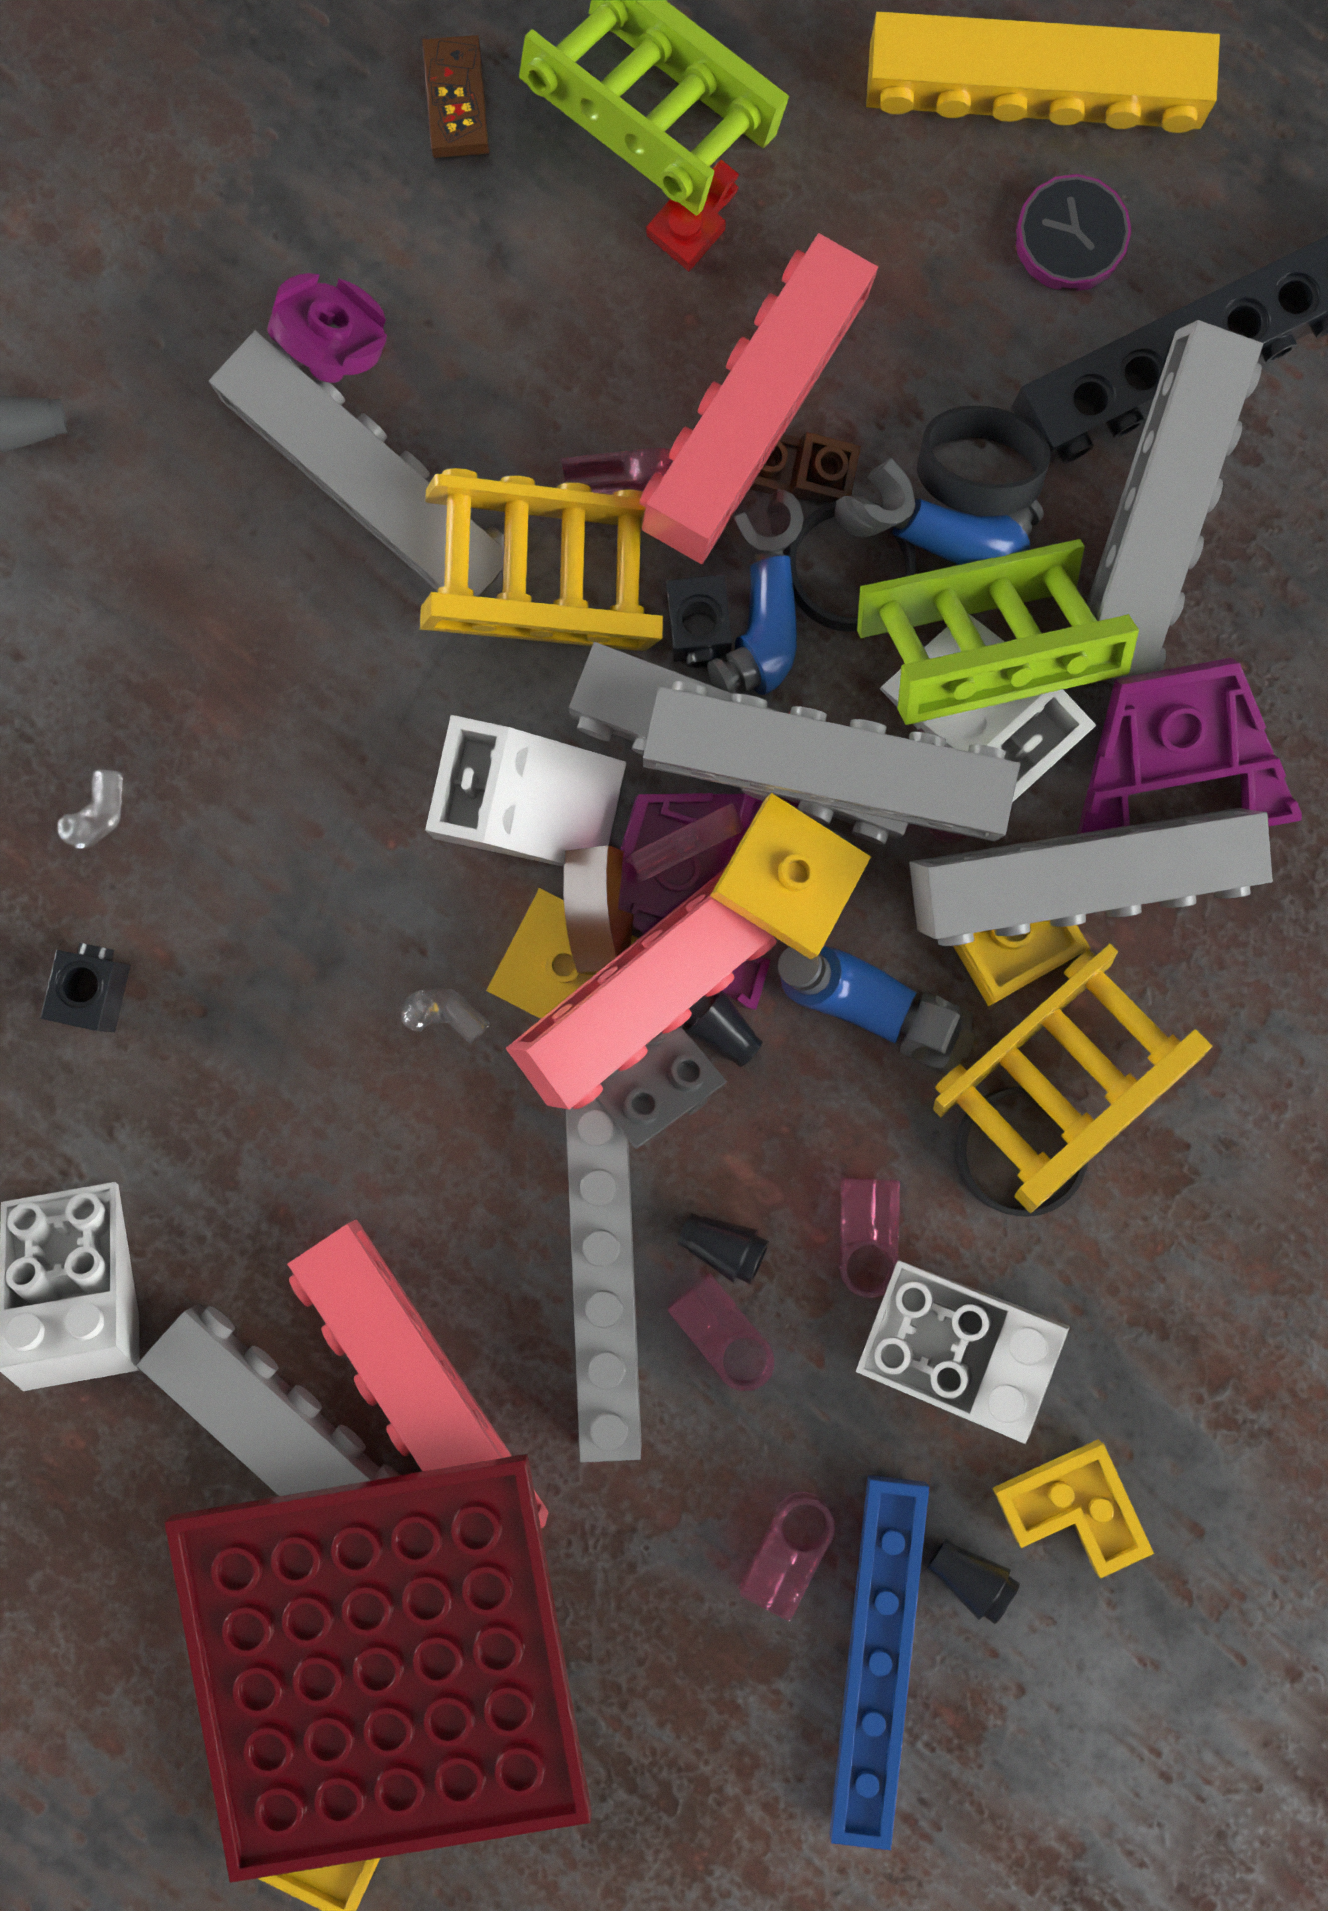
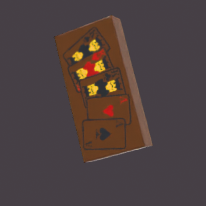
[422,35,489,158]

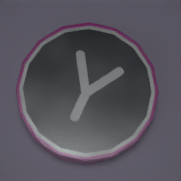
[1016,174,1131,291]

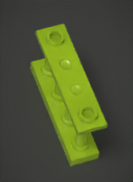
[519,0,789,216]
[857,539,1139,725]

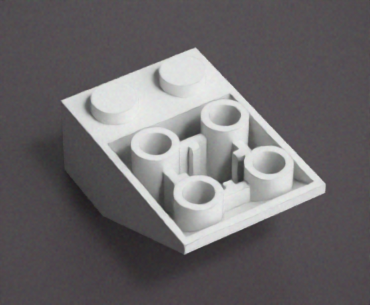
[880,614,1096,801]
[425,715,627,867]
[0,1182,140,1391]
[856,1260,1070,1444]

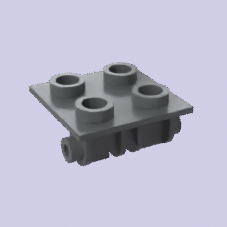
[595,1026,727,1149]

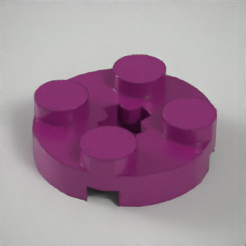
[267,273,387,383]

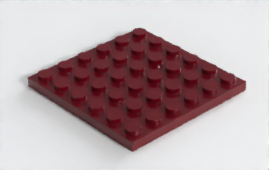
[164,1454,592,1883]

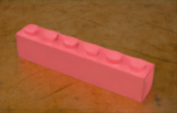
[639,233,878,564]
[506,867,777,1110]
[287,1219,549,1528]

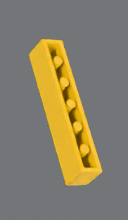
[866,11,1220,133]

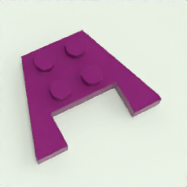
[1077,657,1302,834]
[618,793,799,1010]

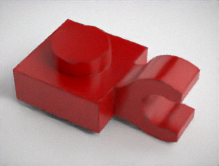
[646,159,739,272]

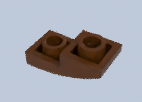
[749,432,861,503]
[563,845,634,975]

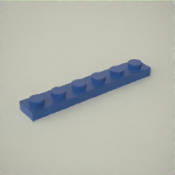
[829,1475,929,1850]

